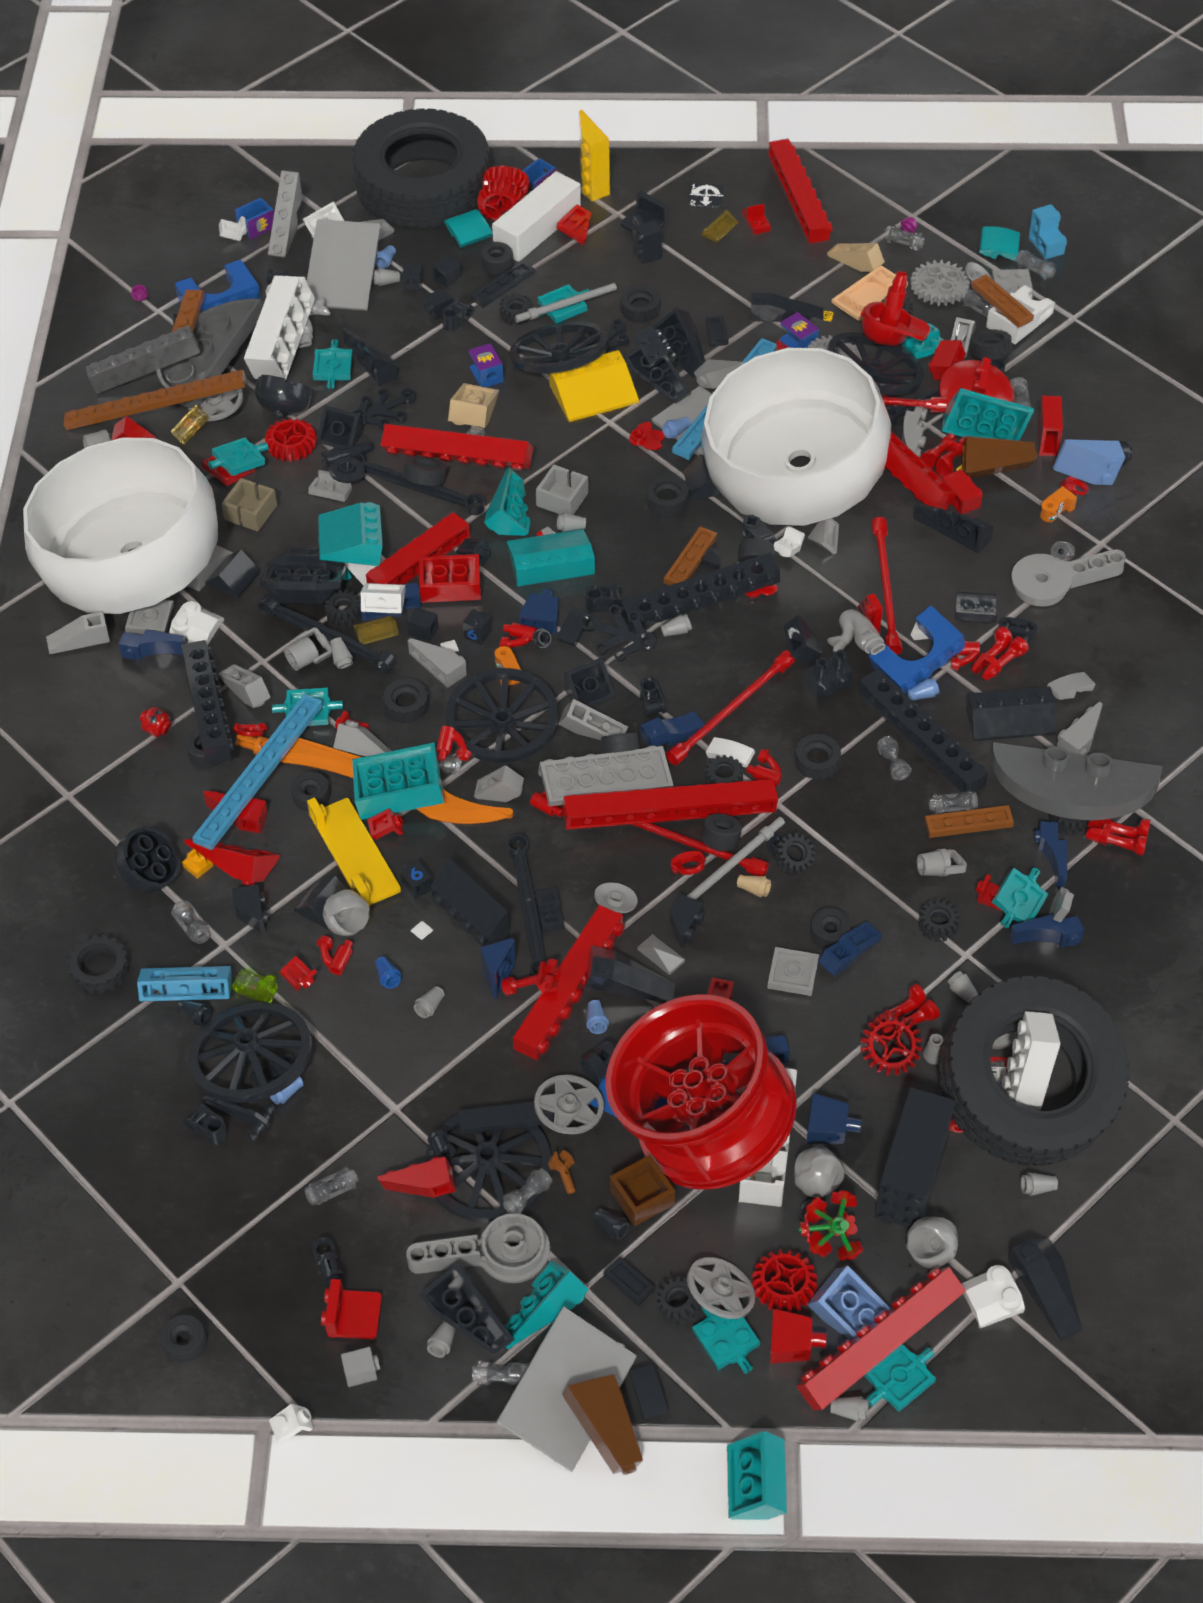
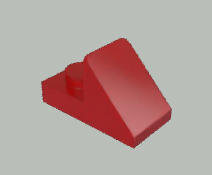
[741,203,771,235]

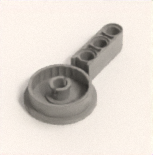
[1011,549,1126,606]
[406,1213,550,1283]

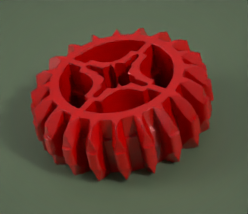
[482,165,530,196]
[477,179,524,222]
[265,417,317,463]
[860,1014,923,1076]
[752,1249,817,1313]

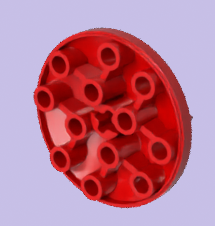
[939,357,1014,409]

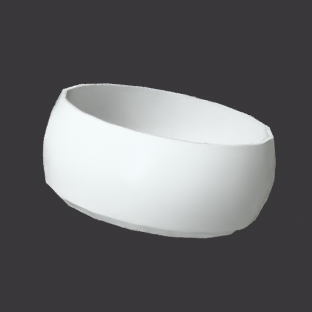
[701,348,891,526]
[23,438,218,614]

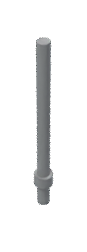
[515,283,617,323]
[687,817,785,900]

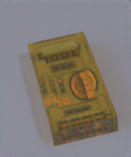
[170,405,210,445]

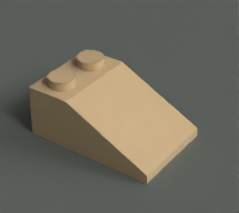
[448,383,500,429]

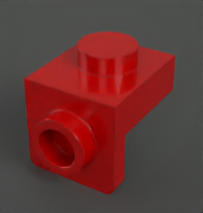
[279,956,317,991]

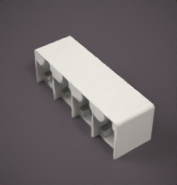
[492,172,581,261]
[244,276,315,380]
[739,1068,797,1207]

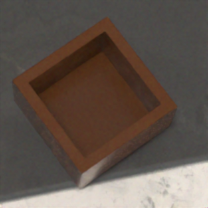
[610,1155,675,1227]

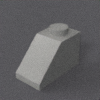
[951,317,976,358]
[474,765,524,802]

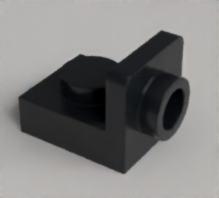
[456,538,491,566]

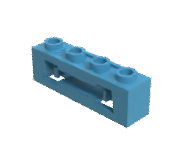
[137,966,232,1001]

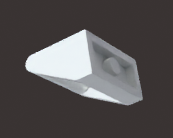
[361,583,405,613]

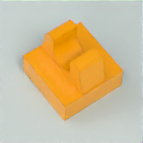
[182,849,213,879]

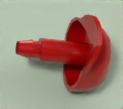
[861,271,930,346]

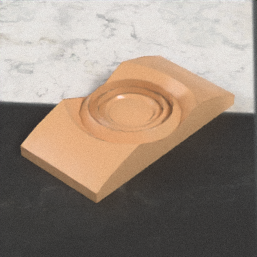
[831,266,908,320]

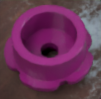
[901,217,918,233]
[131,285,148,301]

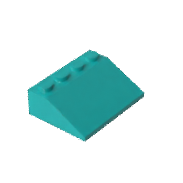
[942,388,1034,441]
[318,502,382,566]
[507,529,595,587]
[352,743,444,820]

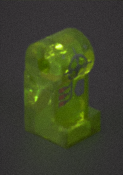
[232,969,278,1003]

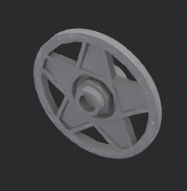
[188,389,243,421]
[534,1075,604,1134]
[687,1257,755,1319]

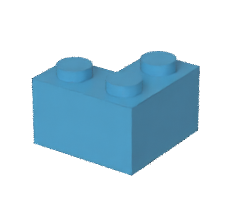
[1028,204,1067,259]

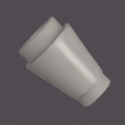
[373,268,400,286]
[557,513,586,532]
[661,614,692,637]
[330,637,353,669]
[947,971,978,1003]
[414,986,445,1018]
[923,1034,943,1064]
[1020,1172,1058,1196]
[427,1321,456,1358]
[831,1396,869,1422]

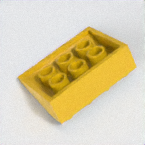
[579,110,610,201]
[549,350,639,422]

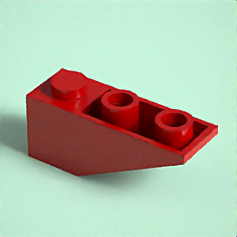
[204,791,268,834]
[378,1157,456,1198]

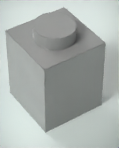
[341,1347,380,1387]

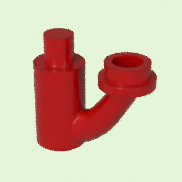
[500,622,537,648]
[951,641,980,671]
[436,726,472,761]
[747,749,782,787]
[530,791,563,817]
[316,936,353,975]

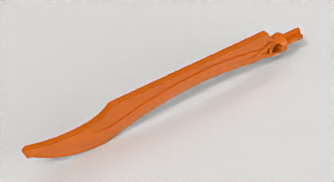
[235,735,513,824]

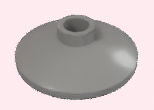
[965,262,993,285]
[594,883,638,913]

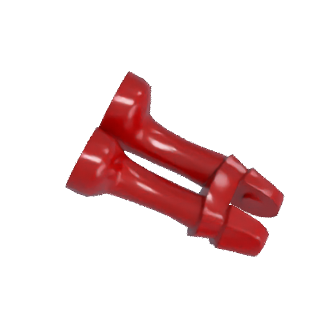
[920,433,966,477]
[971,626,1029,681]
[1086,818,1151,856]
[872,984,940,1038]

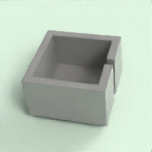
[536,465,588,515]

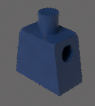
[519,589,559,635]
[806,1094,862,1144]

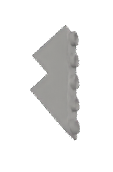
[268,170,302,257]

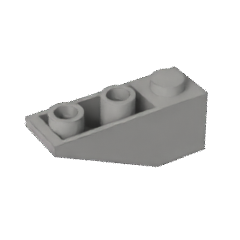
[46,611,110,654]
[1057,702,1103,755]

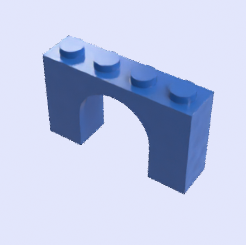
[175,259,260,313]
[869,606,966,694]

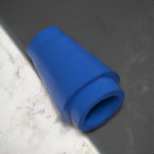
[375,956,401,989]

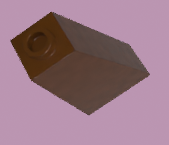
[962,436,1038,478]
[562,1374,643,1475]

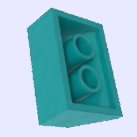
[727,1431,787,1520]

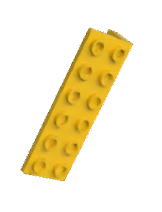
[307,797,401,905]

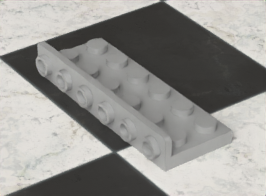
[538,746,674,806]

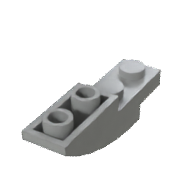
[902,399,928,458]

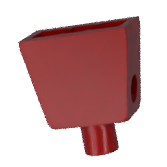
[770,1309,826,1363]

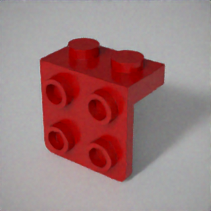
[321,1279,382,1339]

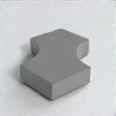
[1048,887,1074,922]

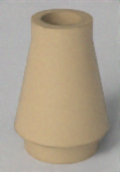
[737,875,771,897]

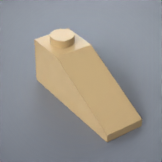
[827,243,884,273]

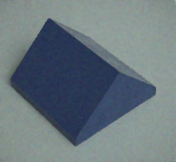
[480,938,516,998]

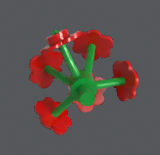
[798,1190,863,1260]

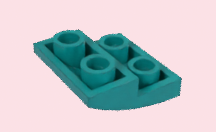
[445,209,493,248]
[979,226,1020,261]
[902,323,943,359]

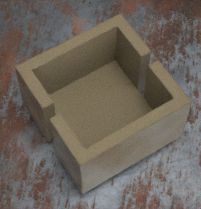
[221,478,277,531]

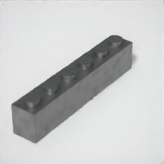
[86,325,200,394]

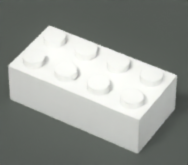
[1002,1011,1061,1111]

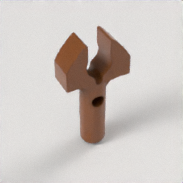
[548,1150,575,1194]

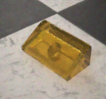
[701,210,739,242]
[353,615,399,644]

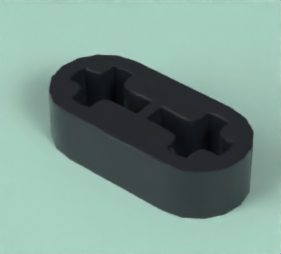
[998,617,1037,641]

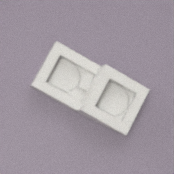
[706,737,755,767]

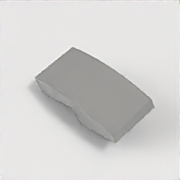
[1047,672,1095,700]

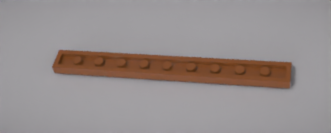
[64,370,246,430]

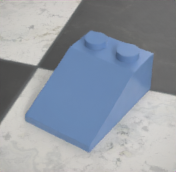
[1053,439,1125,485]
[807,1265,891,1341]

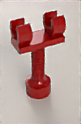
[502,959,561,996]

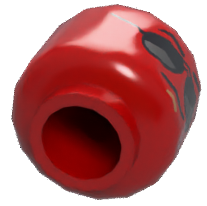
[139,707,172,737]

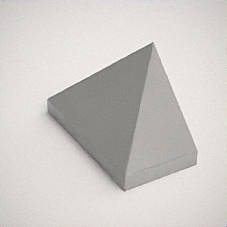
[808,518,839,554]
[637,934,685,975]

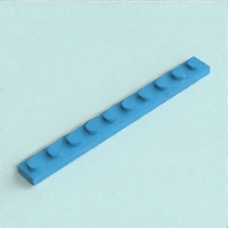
[672,338,777,460]
[192,694,323,850]

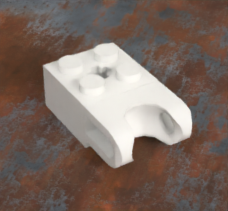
[986,285,1055,344]

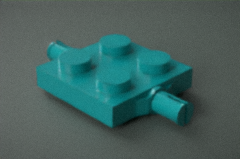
[538,284,590,323]
[313,340,353,389]
[208,437,269,476]
[272,688,343,726]
[992,868,1048,928]
[692,1307,760,1374]
[864,1344,936,1412]

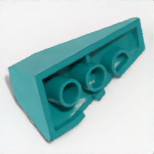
[484,468,531,536]
[505,1260,589,1349]

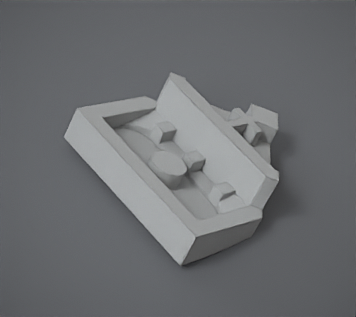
[309,470,352,502]

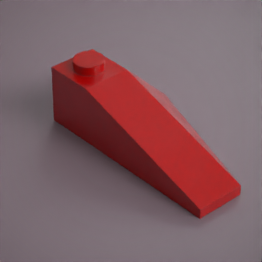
[185,838,280,885]

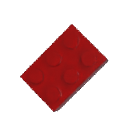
[419,554,481,603]

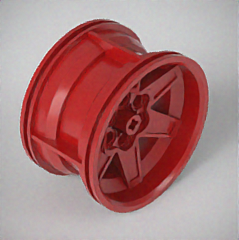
[606,995,797,1190]

